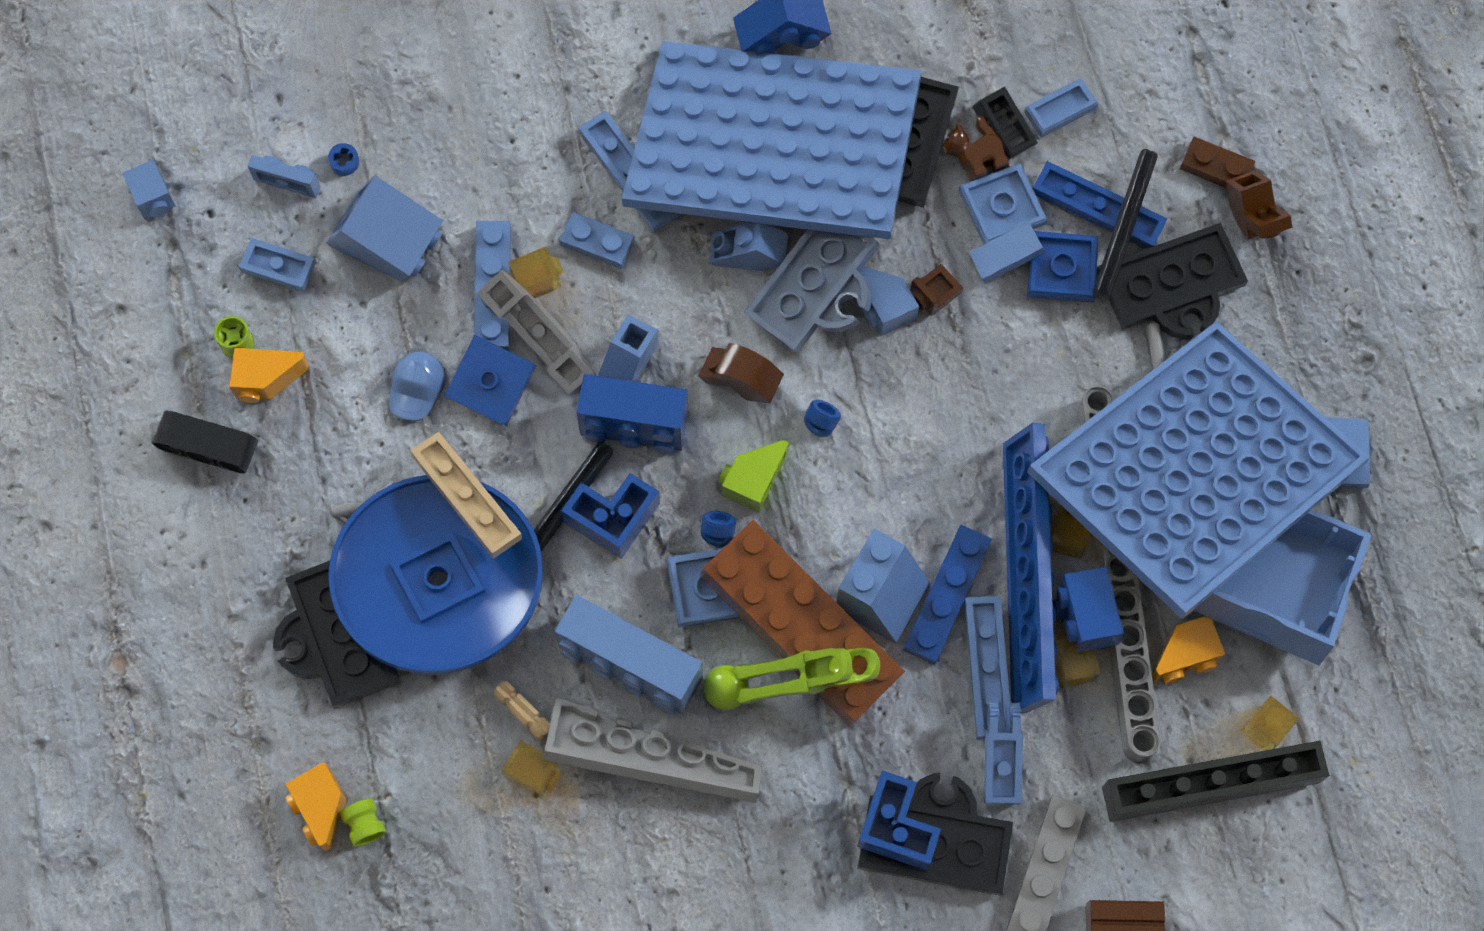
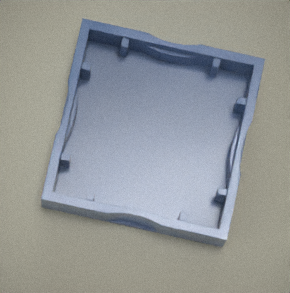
[1193,511,1372,666]

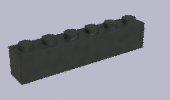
[1102,740,1330,822]

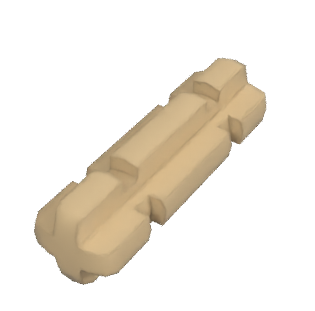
[494,680,550,741]

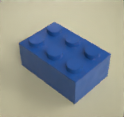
[576,374,688,453]

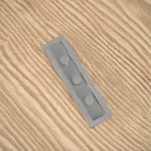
[1006,795,1087,931]

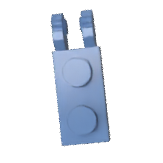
[983,703,1023,805]

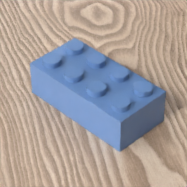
[555,594,703,714]

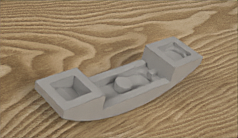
[477,270,594,395]

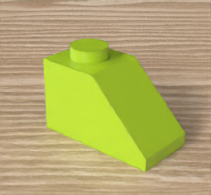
[719,440,789,513]

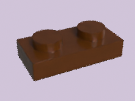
[1180,136,1255,188]

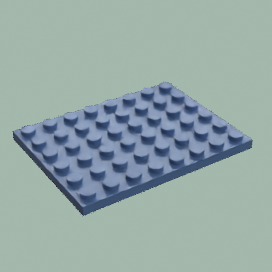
[622,41,921,239]
[1027,321,1370,619]

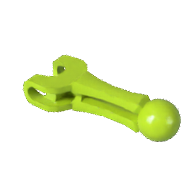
[703,648,880,711]

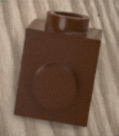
[910,264,963,317]

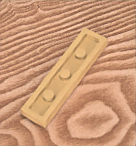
[410,432,522,559]

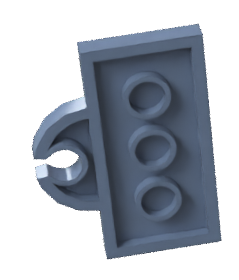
[744,229,880,353]

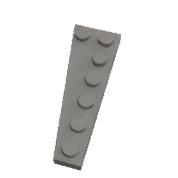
[543,698,762,803]

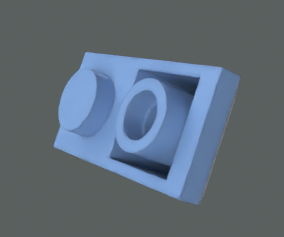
[709,222,788,271]
[860,266,919,336]
[598,314,659,382]

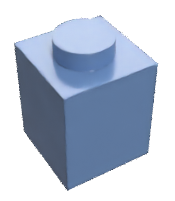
[122,160,176,220]

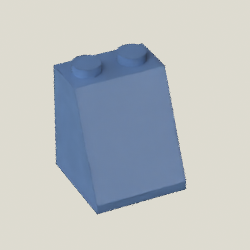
[326,175,443,282]
[836,528,930,644]

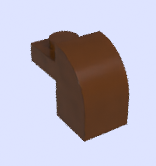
[1226,170,1293,239]
[698,343,784,403]

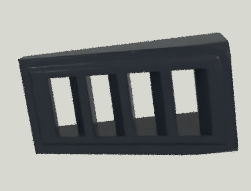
[972,86,1038,160]

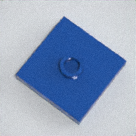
[1027,231,1098,303]
[444,335,537,427]

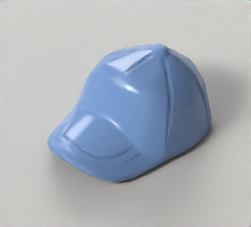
[389,351,446,421]

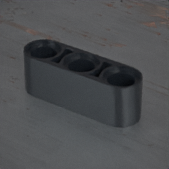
[151,410,258,474]

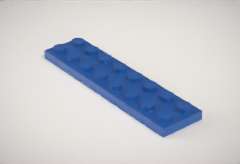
[1003,423,1059,713]

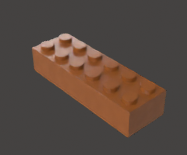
[700,520,905,727]

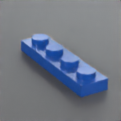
[1032,161,1168,249]
[903,524,992,665]

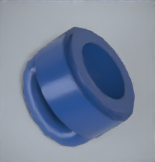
[804,400,841,437]
[701,511,736,547]

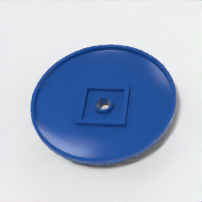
[329,475,543,674]

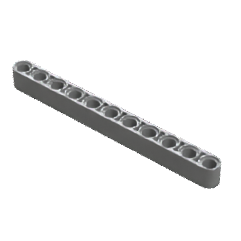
[1078,385,1160,763]

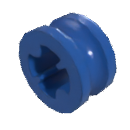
[328,143,359,176]

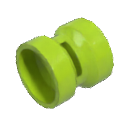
[214,316,255,359]
[340,798,387,847]

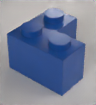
[733,0,832,55]
[561,473,660,559]
[1053,567,1124,653]
[857,770,941,870]

